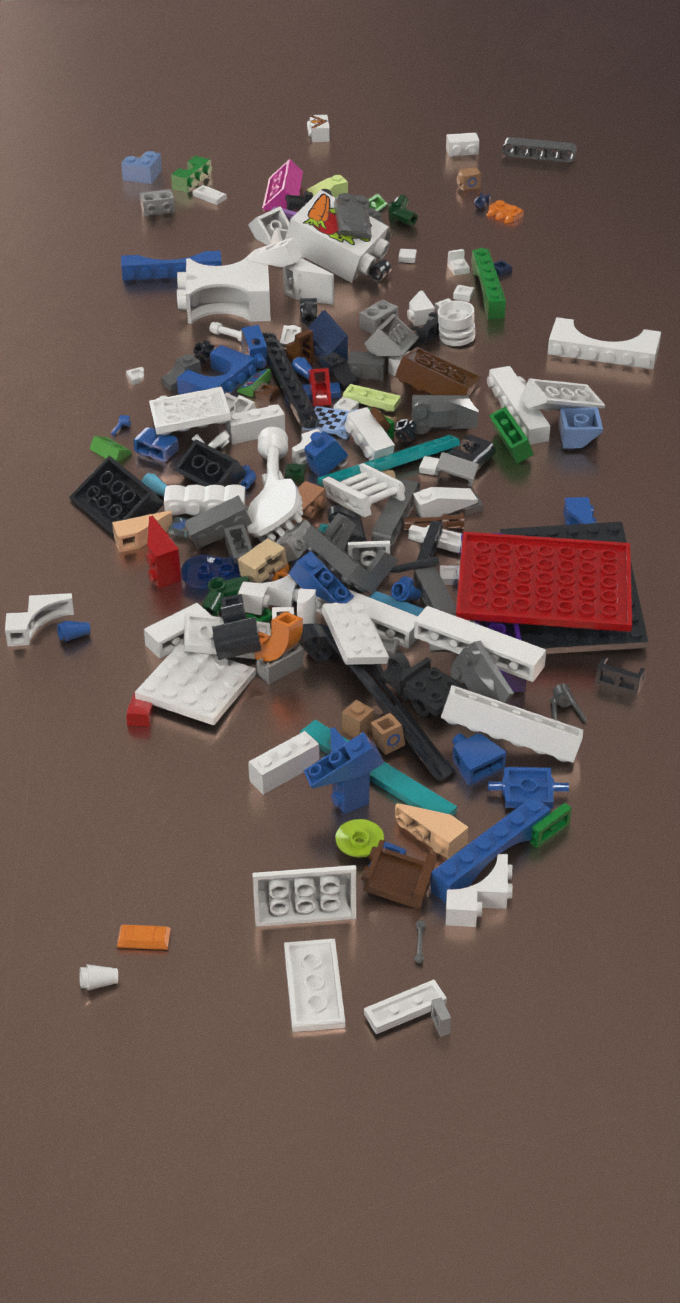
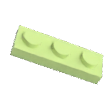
[343,384,401,411]

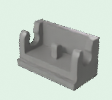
[434,452,479,487]
[256,646,304,685]

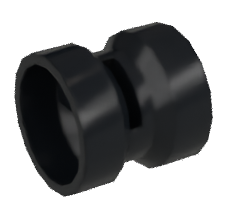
[369,259,392,282]

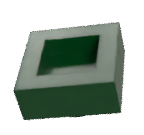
[285,463,306,482]

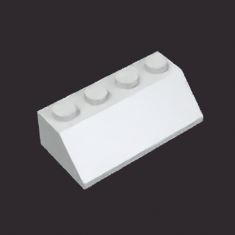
[520,378,606,412]

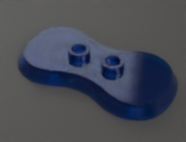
[181,555,271,588]

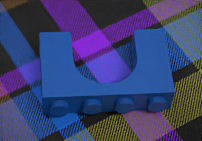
[177,345,256,394]

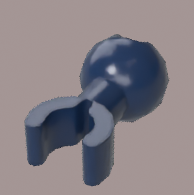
[474,193,491,209]

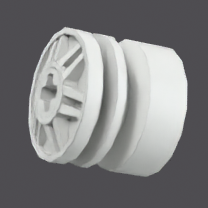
[438,301,476,346]

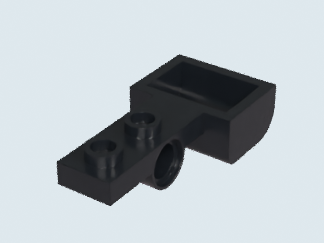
[212,594,262,660]

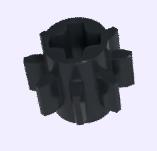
[193,340,215,363]
[394,419,418,442]

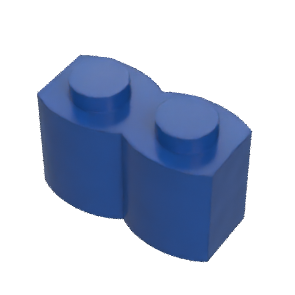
[133,427,178,462]

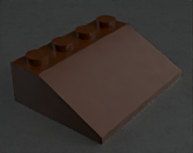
[394,347,481,396]

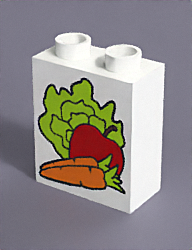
[285,190,390,283]

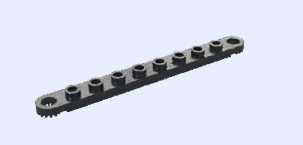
[262,332,318,429]

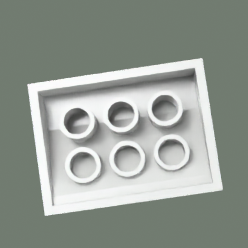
[252,865,356,927]

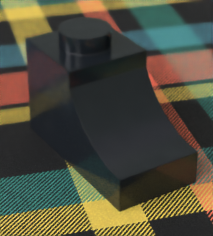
[321,352,358,391]

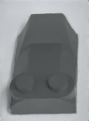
[334,193,372,239]
[412,395,479,435]
[450,640,514,704]

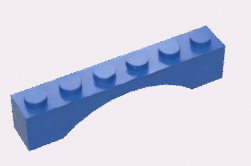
[121,251,222,280]
[563,497,596,525]
[430,796,551,903]

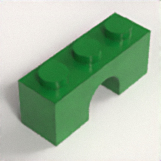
[171,156,212,193]

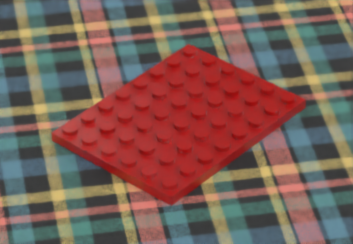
[456,532,632,632]

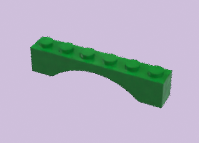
[471,248,506,320]

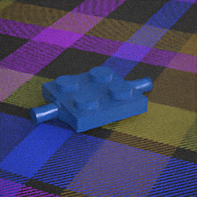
[488,767,569,809]

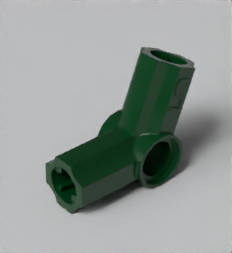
[388,195,418,227]
[201,576,250,617]

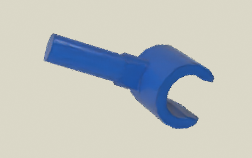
[111,415,131,436]

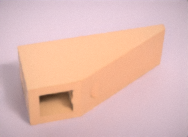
[112,510,173,552]
[395,803,469,859]

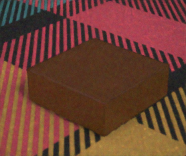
[254,382,279,402]
[369,407,391,431]

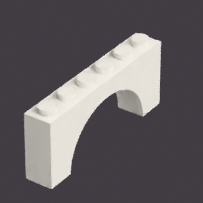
[548,317,661,369]

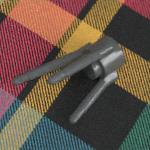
[550,683,587,722]

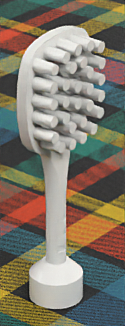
[247,427,303,542]

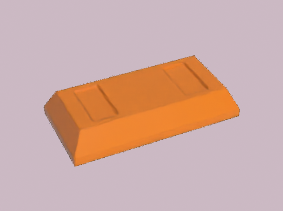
[117,925,171,950]

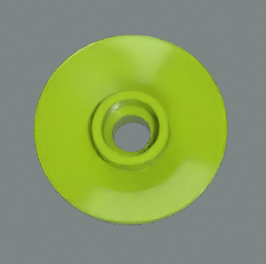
[335,819,384,857]

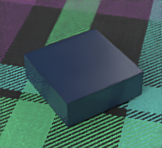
[493,260,513,277]

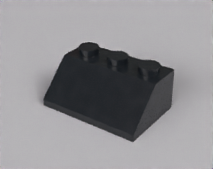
[173,439,247,487]

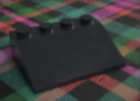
[69,455,164,536]

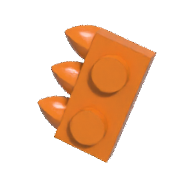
[487,200,524,223]

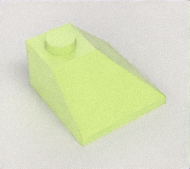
[306,175,348,198]

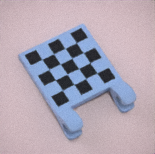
[302,406,359,439]

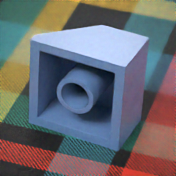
[121,151,162,184]
[559,407,603,449]

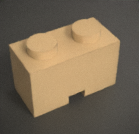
[237,539,288,583]

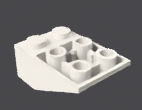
[283,258,334,305]

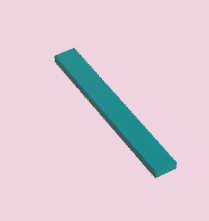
[317,435,460,488]
[300,720,457,816]

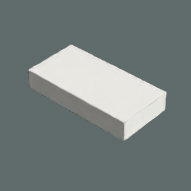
[193,185,227,205]

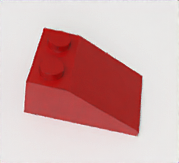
[146,515,181,589]

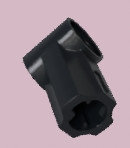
[300,298,317,326]

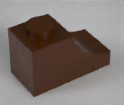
[286,329,314,364]

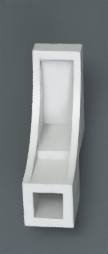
[238,574,301,615]
[5,593,74,646]
[446,854,513,927]

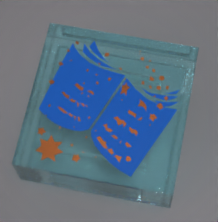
[168,516,189,538]

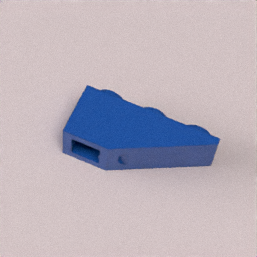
[289,551,354,604]
[303,732,384,789]

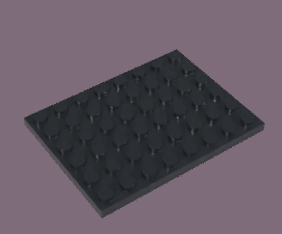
[500,522,649,654]

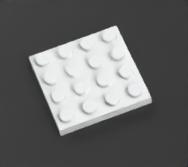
[149,387,232,435]
[135,644,256,725]

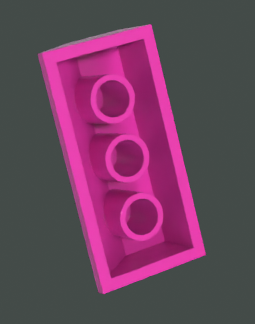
[262,159,303,210]

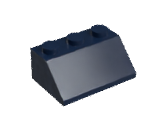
[308,310,348,363]

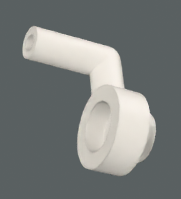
[192,430,230,449]

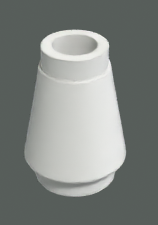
[79,964,118,991]

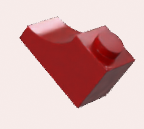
[308,368,332,406]

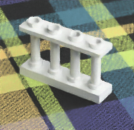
[322,463,405,517]

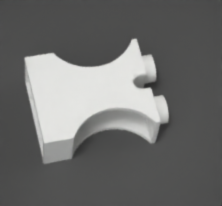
[177,257,271,324]

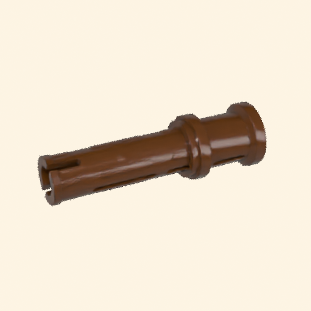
[403,512,464,531]

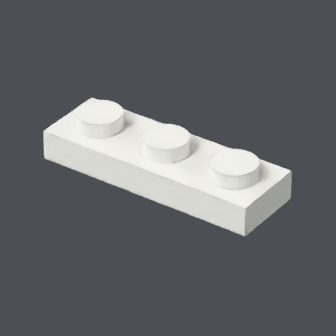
[364,980,447,1034]

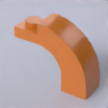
[255,611,303,661]

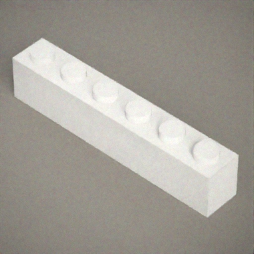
[487,366,550,445]
[300,588,418,649]
[414,606,546,682]
[441,685,583,763]

